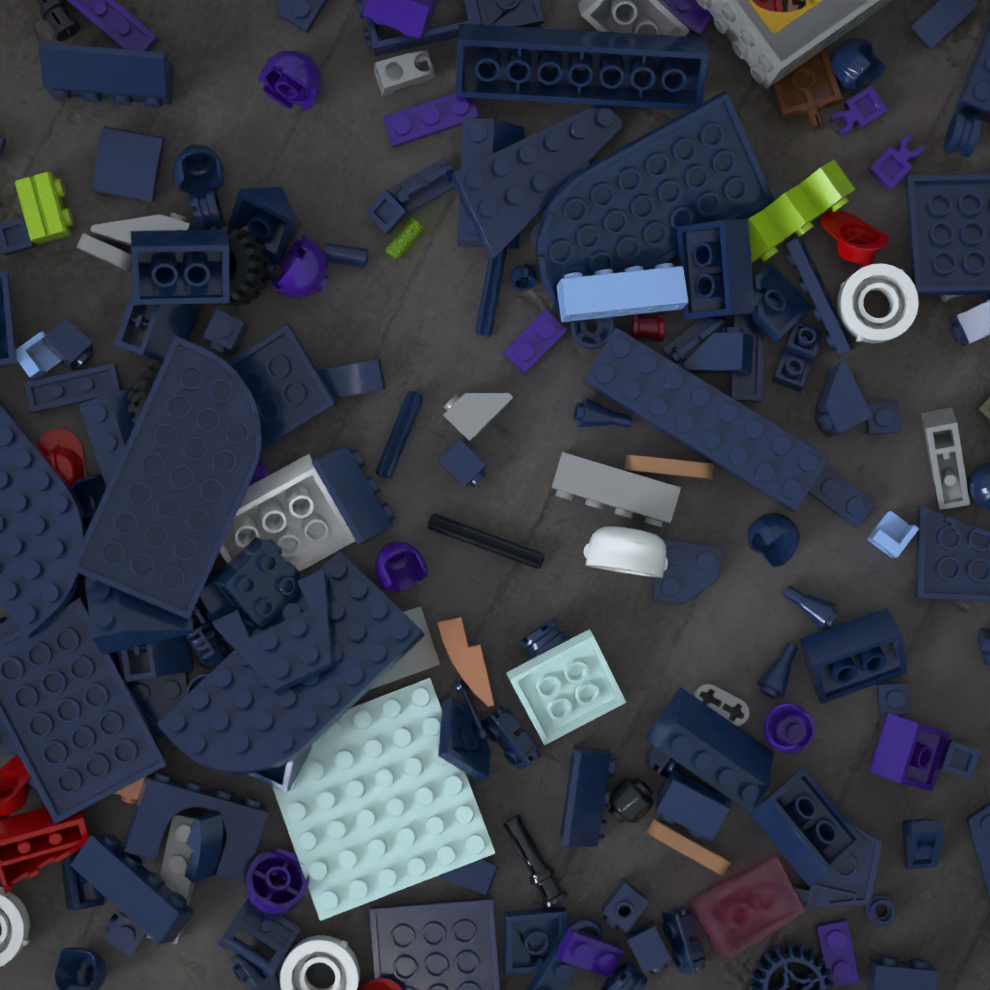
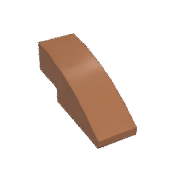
[437,616,494,707]

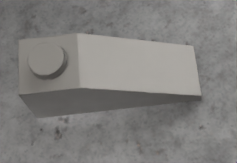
[90,213,194,247]
[921,407,970,510]

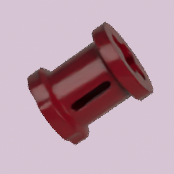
[632,314,665,342]

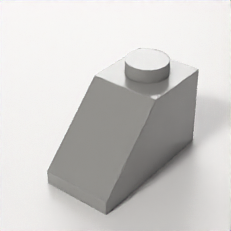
[443,393,513,442]

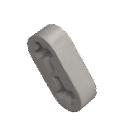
[76,233,132,272]
[693,683,749,726]

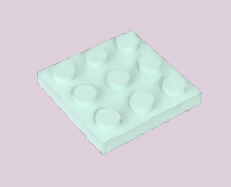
[506,629,626,746]

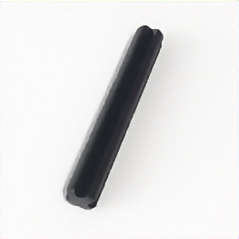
[427,514,545,569]

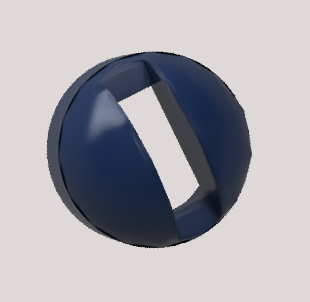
[511,264,537,290]

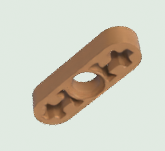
[624,455,715,480]
[646,818,732,876]

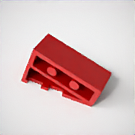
[0,807,90,894]

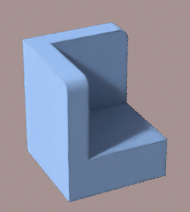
[16,331,62,380]
[867,511,919,558]

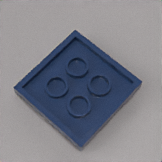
[227,324,338,451]

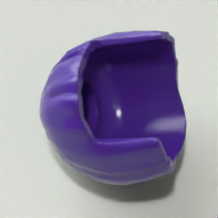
[375,542,428,592]
[763,702,816,754]

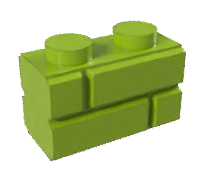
[15,172,74,245]

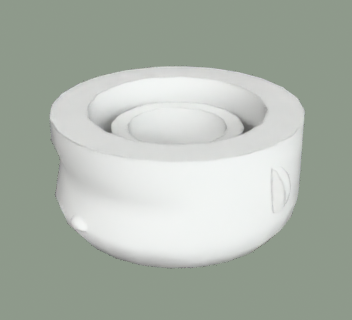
[836,263,919,344]
[584,526,668,578]
[0,887,30,967]
[280,935,360,990]

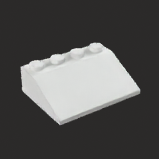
[219,454,356,572]

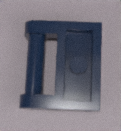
[218,897,301,978]

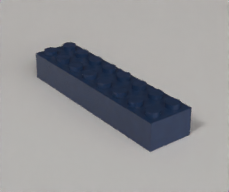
[456,24,709,110]
[583,328,829,513]

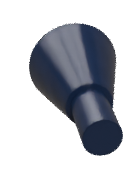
[574,397,632,428]
[782,585,839,630]
[757,643,799,699]

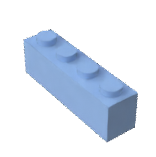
[556,263,688,322]

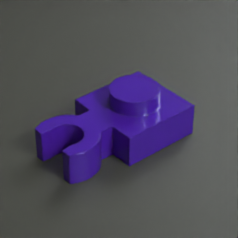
[829,85,888,137]
[868,134,924,191]

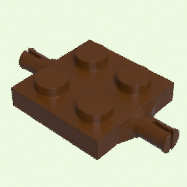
[771,48,842,131]

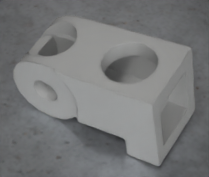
[374,50,436,97]

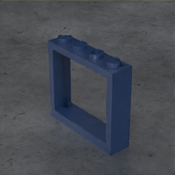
[356,0,482,57]

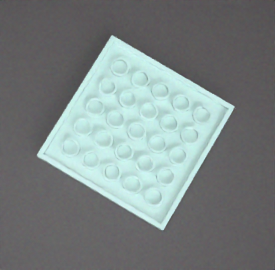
[272,678,496,921]

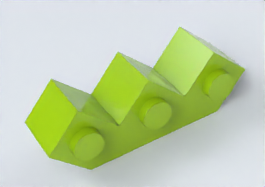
[748,160,855,263]

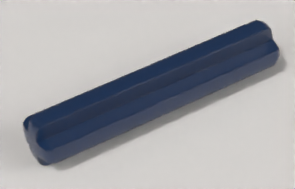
[475,248,507,337]
[376,391,423,479]

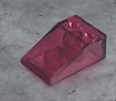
[687,857,805,960]

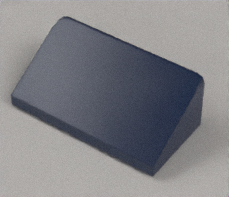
[61,848,104,911]

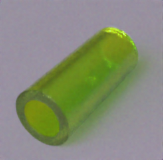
[384,217,425,262]

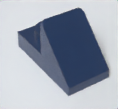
[902,819,944,869]

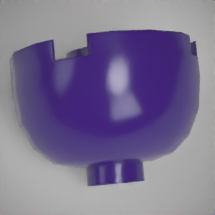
[258,51,322,110]
[271,235,329,299]
[245,849,309,915]

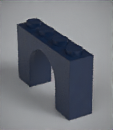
[123,771,269,884]

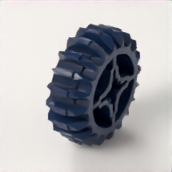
[749,942,834,990]

